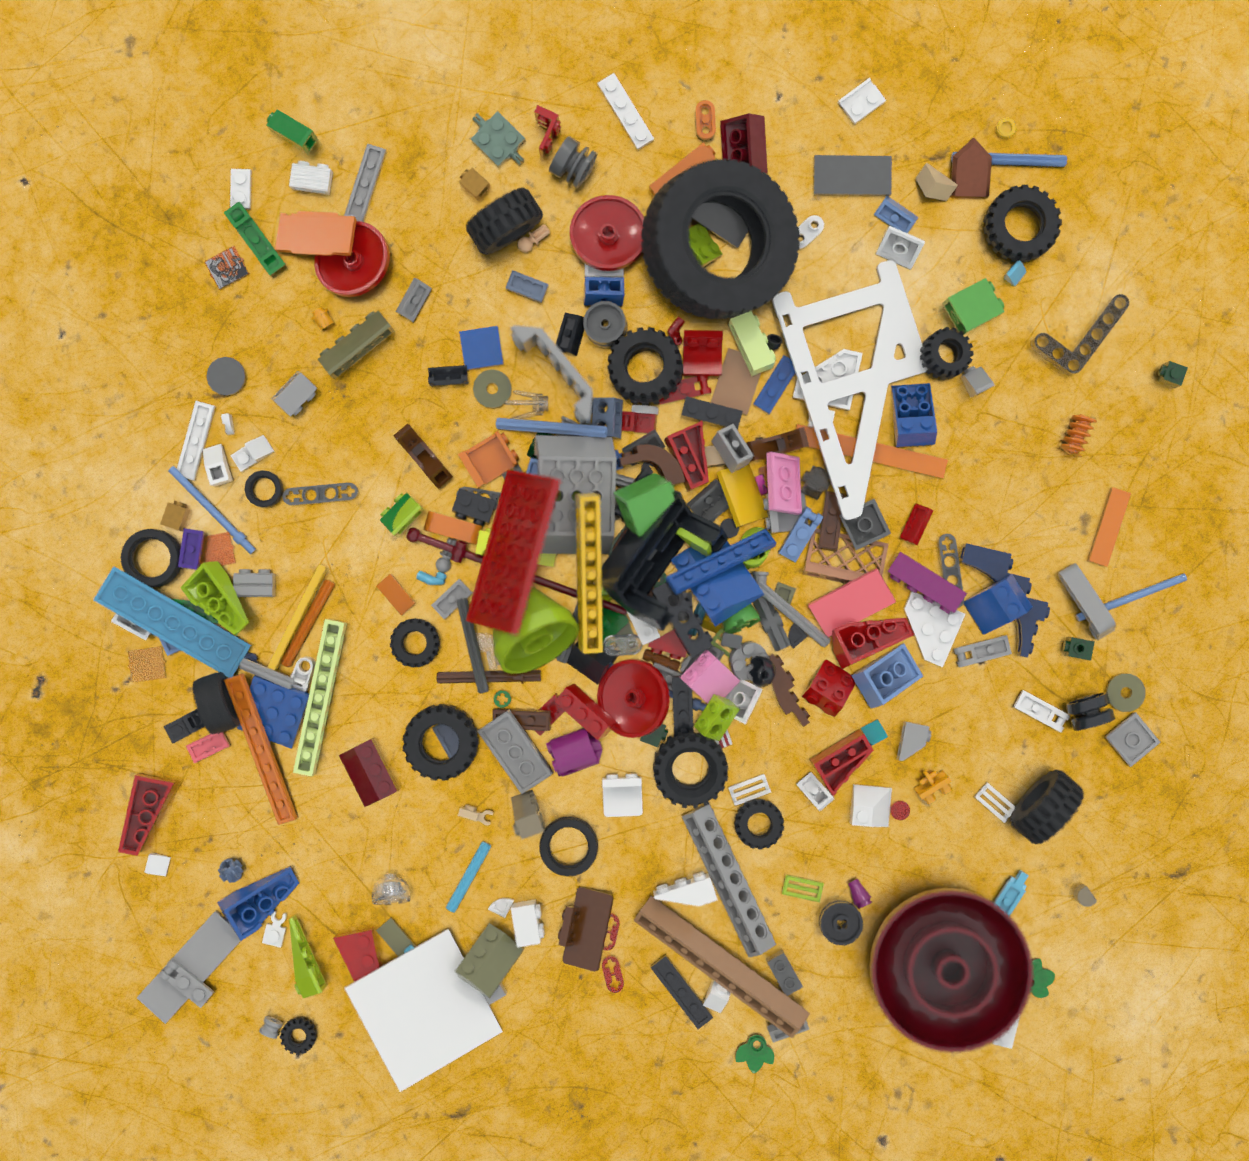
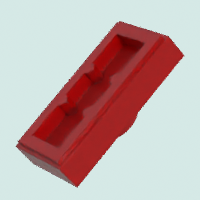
[900,503,934,546]

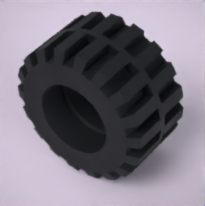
[920,327,974,380]
[390,619,440,667]
[734,799,784,850]

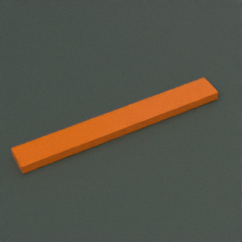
[796,424,948,479]
[224,673,297,825]

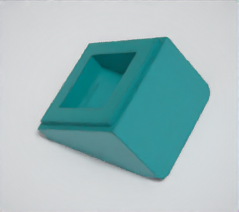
[861,719,888,746]

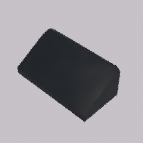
[555,313,585,356]

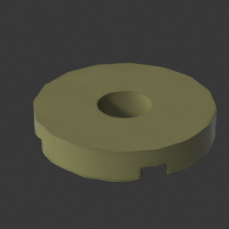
[473,369,512,409]
[1106,674,1145,712]

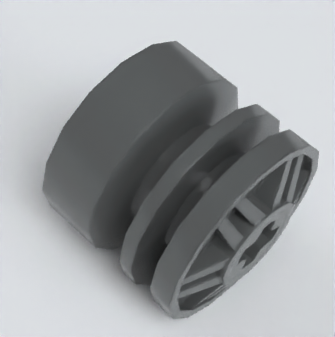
[549,136,598,188]

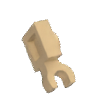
[458,805,494,825]

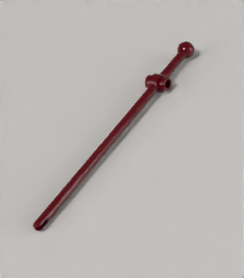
[406,527,627,615]

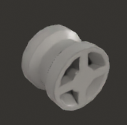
[259,1016,283,1039]

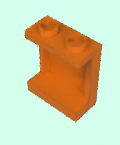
[458,431,519,489]

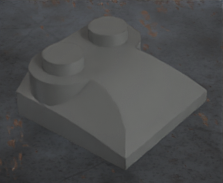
[839,499,891,550]

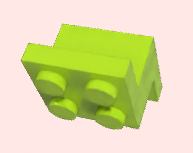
[689,224,723,267]

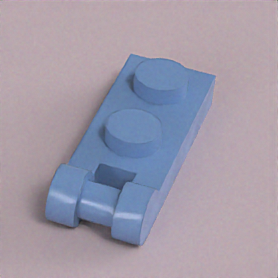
[778,506,823,562]

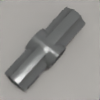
[753,596,791,652]

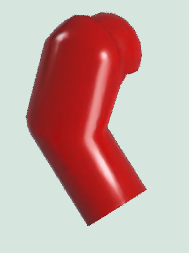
[667,316,685,346]

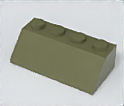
[318,311,394,379]

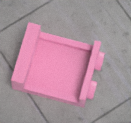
[680,649,740,704]

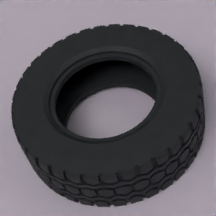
[641,159,800,319]

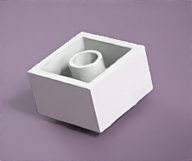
[511,899,545,947]

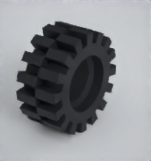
[280,1017,317,1055]

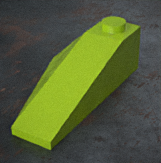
[289,915,327,998]

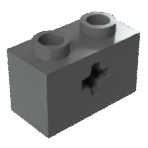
[766,950,803,996]

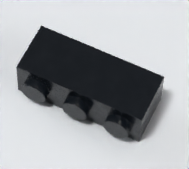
[680,396,743,430]

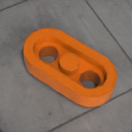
[695,100,716,140]

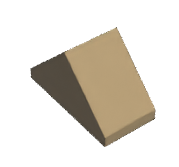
[915,163,958,201]

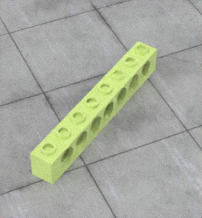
[293,619,347,776]

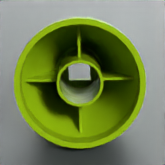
[493,586,579,674]

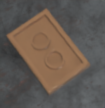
[711,348,761,415]

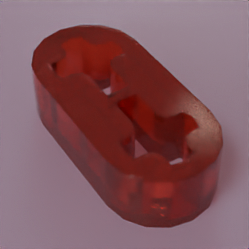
[603,913,620,951]
[602,955,624,993]

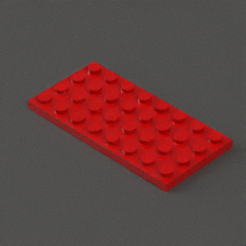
[466,469,561,635]

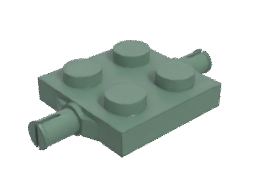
[471,111,526,167]

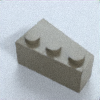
[511,789,546,840]

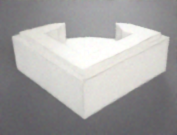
[631,405,659,415]
[221,413,234,435]
[488,898,514,918]

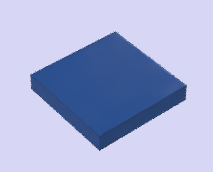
[459,326,504,370]

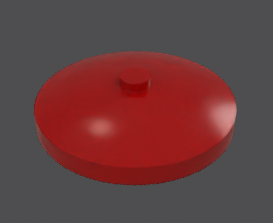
[570,195,644,271]
[314,221,390,297]
[597,659,670,738]

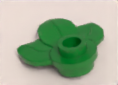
[1031,959,1055,998]
[735,1034,774,1074]

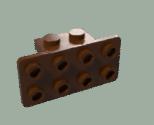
[558,887,614,972]

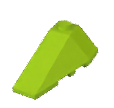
[180,561,249,635]

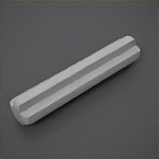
[239,658,294,689]

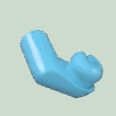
[416,571,447,585]

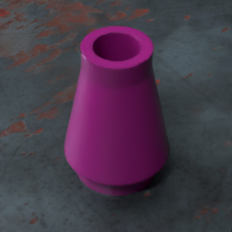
[848,879,872,909]

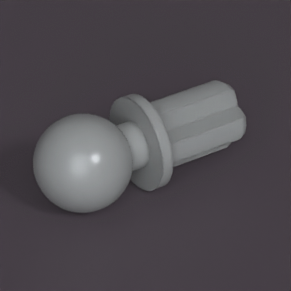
[436,538,457,573]

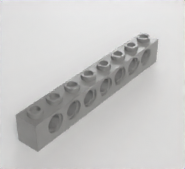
[682,804,776,957]

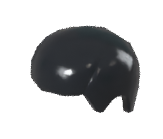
[749,656,776,687]

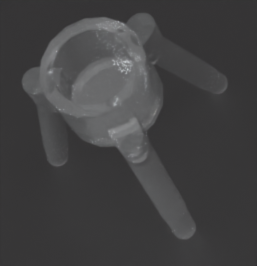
[504,390,548,419]

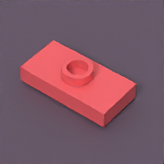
[186,732,230,763]

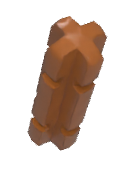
[642,649,680,671]

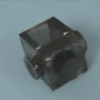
[801,466,831,500]

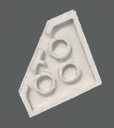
[793,349,863,410]
[904,591,965,667]

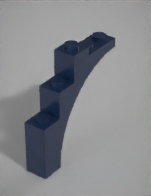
[959,543,1050,658]

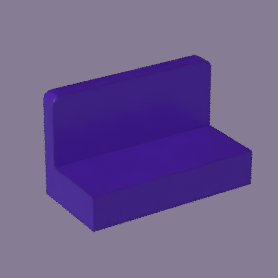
[178,528,204,570]

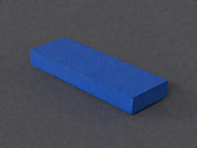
[753,355,795,414]

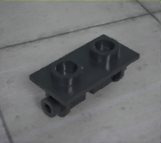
[428,365,468,386]

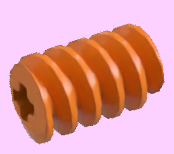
[1060,414,1097,457]

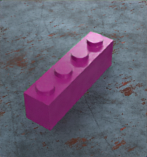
[888,552,967,614]

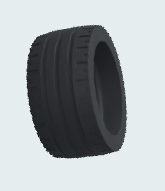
[121,529,181,587]
[192,672,240,734]
[539,817,598,877]

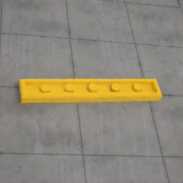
[267,564,328,671]

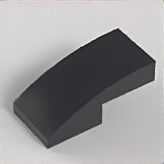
[163,709,205,744]

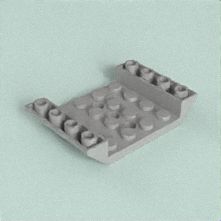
[510,325,593,425]
[534,435,616,554]

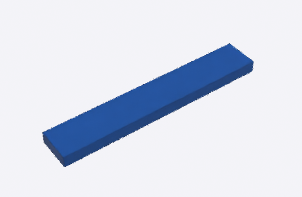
[666,528,776,595]

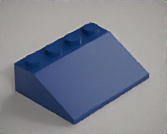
[671,541,764,627]

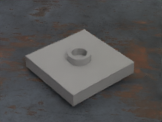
[1105,712,1161,767]

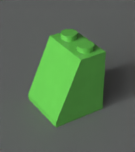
[942,278,1005,336]
[613,473,675,537]

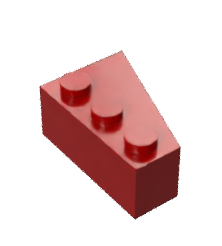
[810,729,873,797]

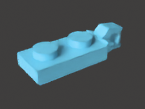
[993,870,1029,916]

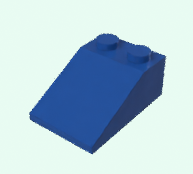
[964,574,1033,635]

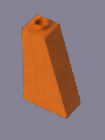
[649,142,716,196]

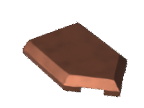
[951,137,992,197]

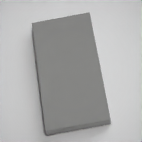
[477,709,554,794]

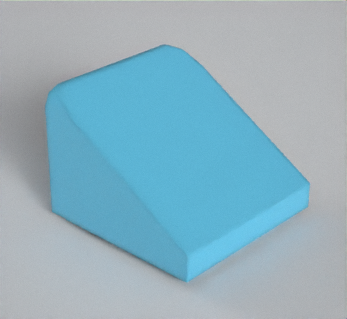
[1004,260,1026,286]

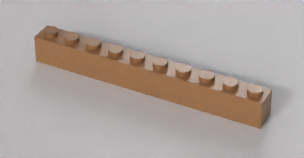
[633,896,810,1038]

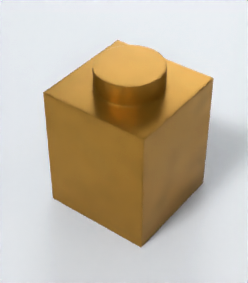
[459,167,491,201]
[160,500,190,531]

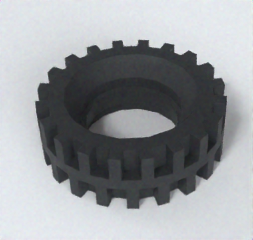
[653,730,728,809]

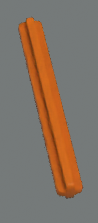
[281,580,334,667]

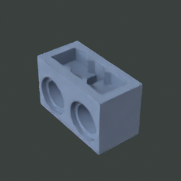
[591,398,623,438]

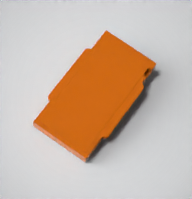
[275,211,357,256]

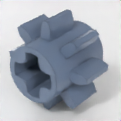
[218,858,243,883]

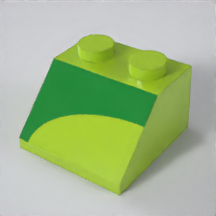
[380,492,425,537]

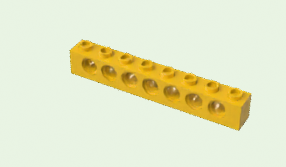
[575,493,603,654]

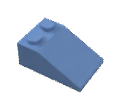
[851,643,923,709]

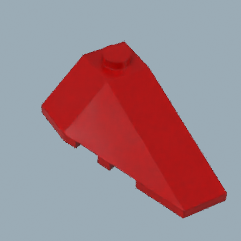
[832,618,914,669]

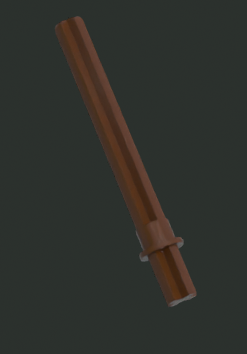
[436,670,541,684]

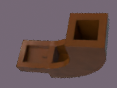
[393,423,453,489]
[746,427,809,463]
[616,444,685,485]

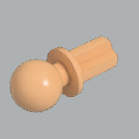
[518,224,550,252]

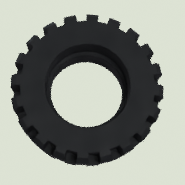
[984,185,1062,262]
[466,187,543,255]
[607,327,683,405]
[402,704,479,781]
[1010,770,1084,844]

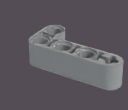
[1058,563,1116,641]

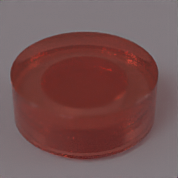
[890,800,910,820]

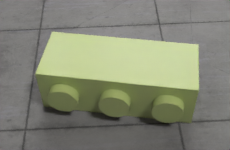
[728,311,776,376]

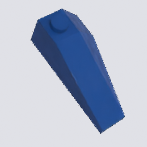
[217,867,299,941]

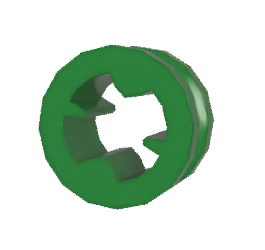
[493,690,511,708]

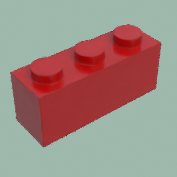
[555,684,617,740]

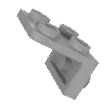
[763,491,808,533]

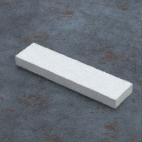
[177,401,216,481]

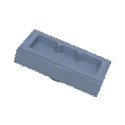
[505,270,549,303]
[432,724,459,758]

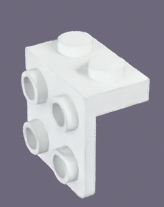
[602,773,643,817]

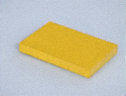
[716,464,768,527]

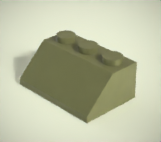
[455,923,524,998]

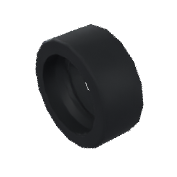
[244,470,283,508]

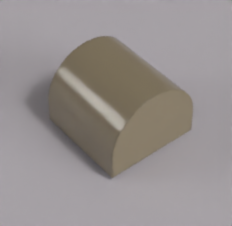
[1074,884,1097,907]

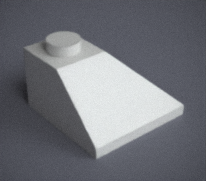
[849,784,892,827]

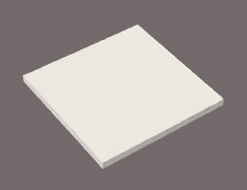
[344,929,503,1092]

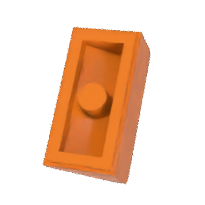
[376,574,416,616]

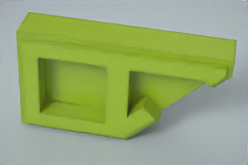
[676,528,712,557]

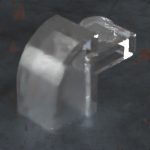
[475,632,500,671]

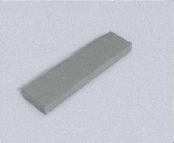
[344,143,386,222]

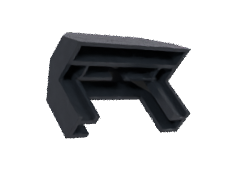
[601,492,728,631]

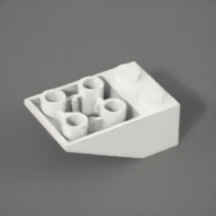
[653,871,717,906]

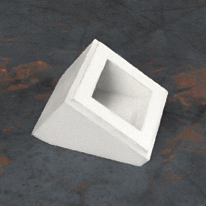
[144,853,171,876]

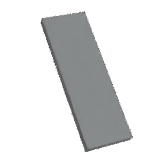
[137,910,240,1024]

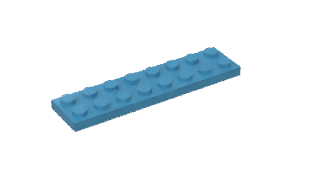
[93,566,251,678]

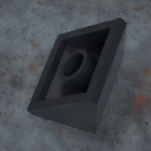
[567,641,620,685]

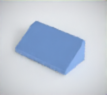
[874,196,918,234]

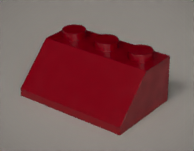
[720,113,768,174]
[339,738,400,807]

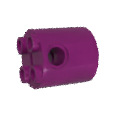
[546,728,603,777]

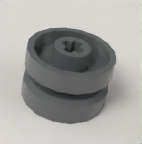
[583,301,628,348]

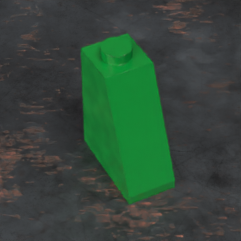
[266,109,318,155]

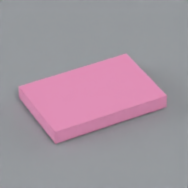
[766,452,802,515]

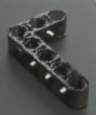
[1031,294,1129,376]

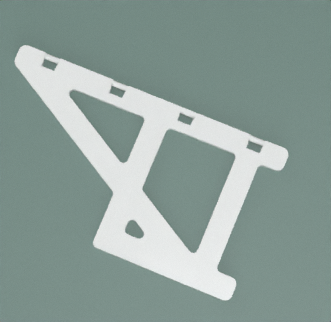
[772,260,928,520]

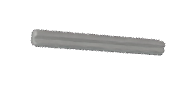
[756,580,830,647]

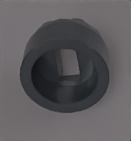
[767,334,782,351]

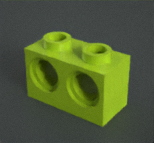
[694,694,740,741]

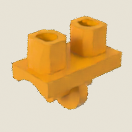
[914,770,952,804]

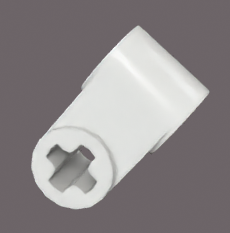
[290,656,316,693]

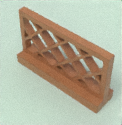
[803,528,888,584]

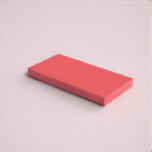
[808,568,896,637]

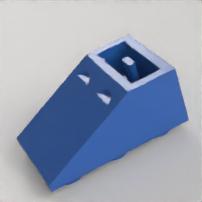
[891,383,937,447]

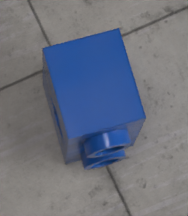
[584,277,624,306]

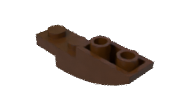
[768,653,810,727]

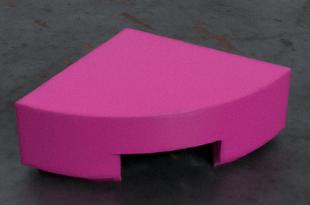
[754,474,768,496]

